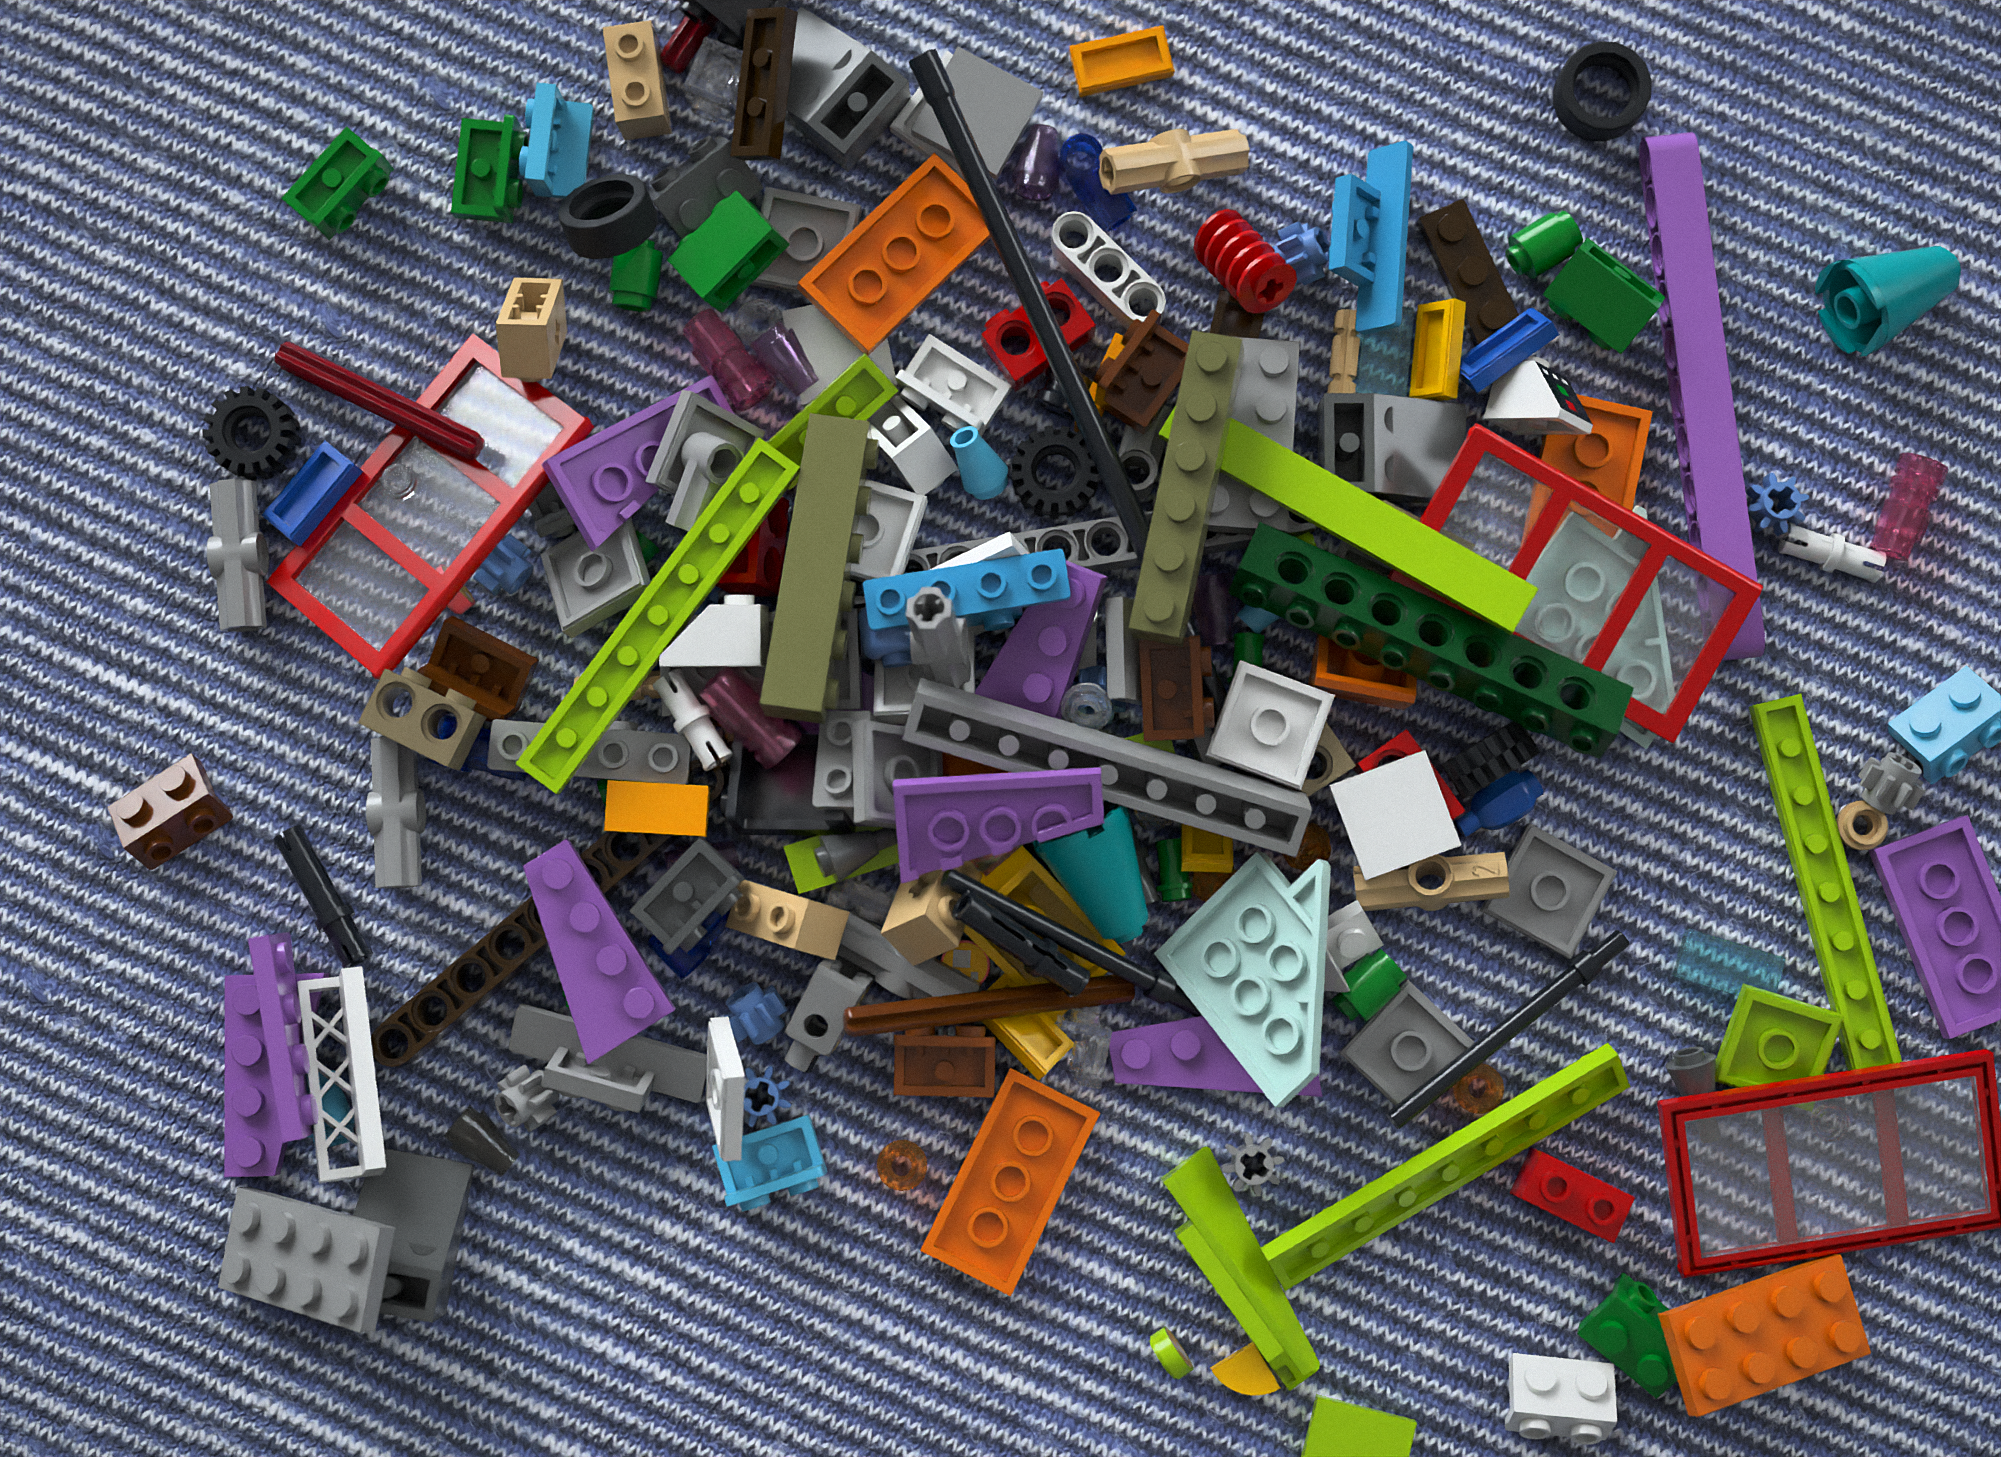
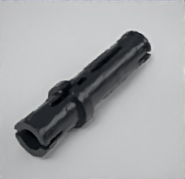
[273,825,373,968]
[952,890,1090,998]

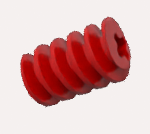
[1193,209,1297,314]

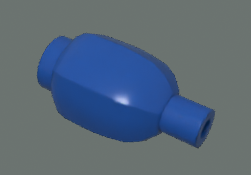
[1454,769,1544,838]

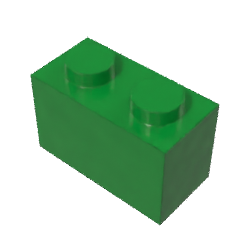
[667,190,790,313]
[1542,237,1666,354]

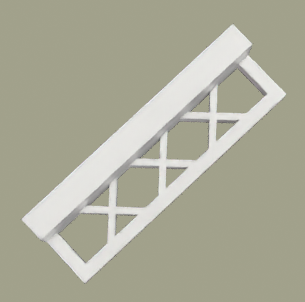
[296,966,386,1183]

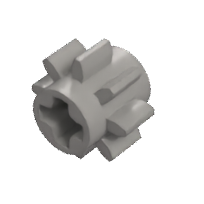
[1858,752,1926,815]
[495,1065,559,1132]
[1220,1132,1284,1197]

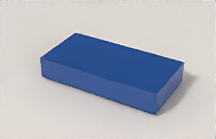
[1459,307,1560,393]
[262,440,363,546]

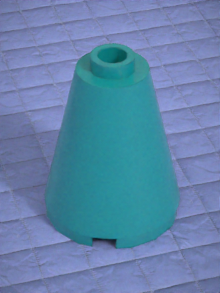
[1815,246,1961,356]
[1032,800,1149,943]

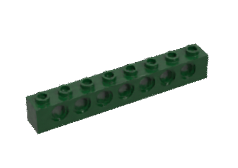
[1228,522,1634,759]

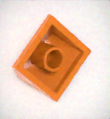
[1308,634,1417,710]

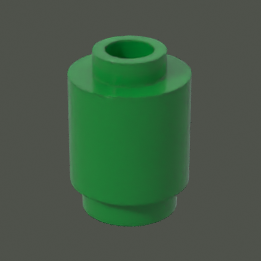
[1505,211,1583,279]
[608,239,664,312]
[1331,948,1407,1022]

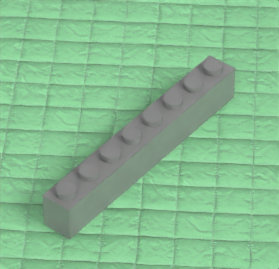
[903,677,1312,857]

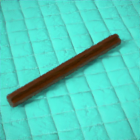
[843,975,1135,1037]

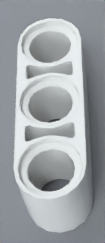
[1051,211,1166,329]

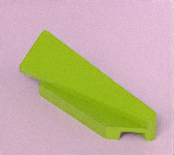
[1161,1147,1320,1392]

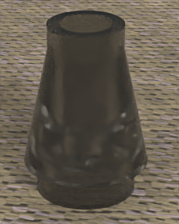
[443,1105,520,1177]

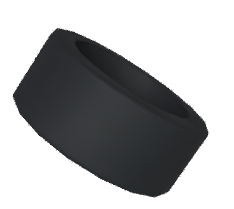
[1553,41,1652,142]
[558,174,658,259]

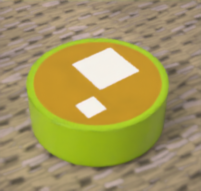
[1149,1326,1194,1380]

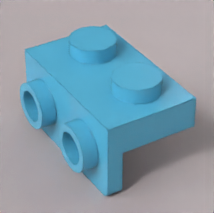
[519,82,595,199]
[1888,665,2001,784]
[712,1114,828,1212]

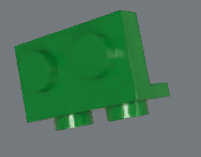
[451,114,529,223]
[282,126,394,241]
[1577,1272,1678,1399]

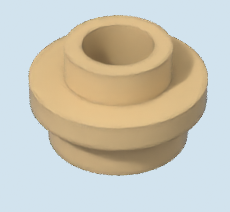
[1836,800,1888,850]

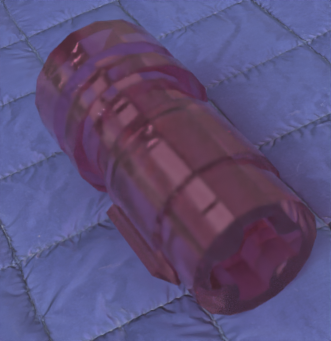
[682,308,776,412]
[1869,453,1949,561]
[699,666,802,769]

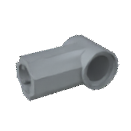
[1118,405,1173,501]
[665,431,744,532]

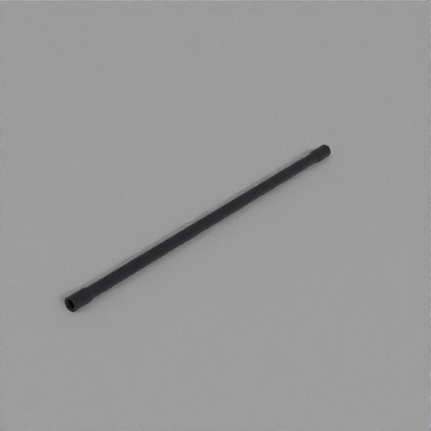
[909,49,1267,781]

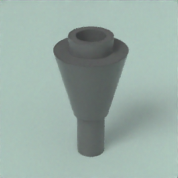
[813,827,898,884]
[1665,1046,1720,1142]

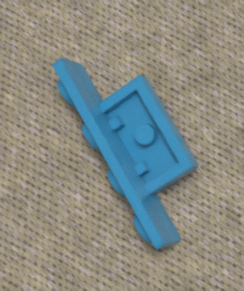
[1328,140,1413,335]
[863,549,1071,631]

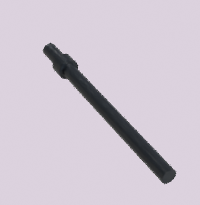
[941,869,1201,1017]
[1386,930,1630,1130]

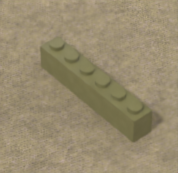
[1128,330,1245,647]
[760,413,880,724]

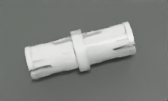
[1778,523,1886,583]
[653,669,733,771]

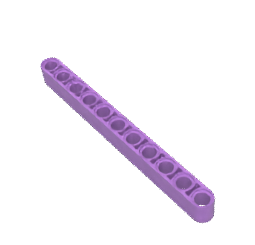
[1639,132,1765,661]

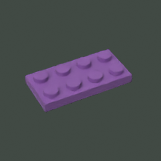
[1868,815,2001,1039]

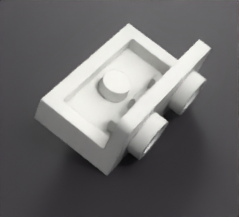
[895,334,1012,436]
[1505,1353,1617,1445]

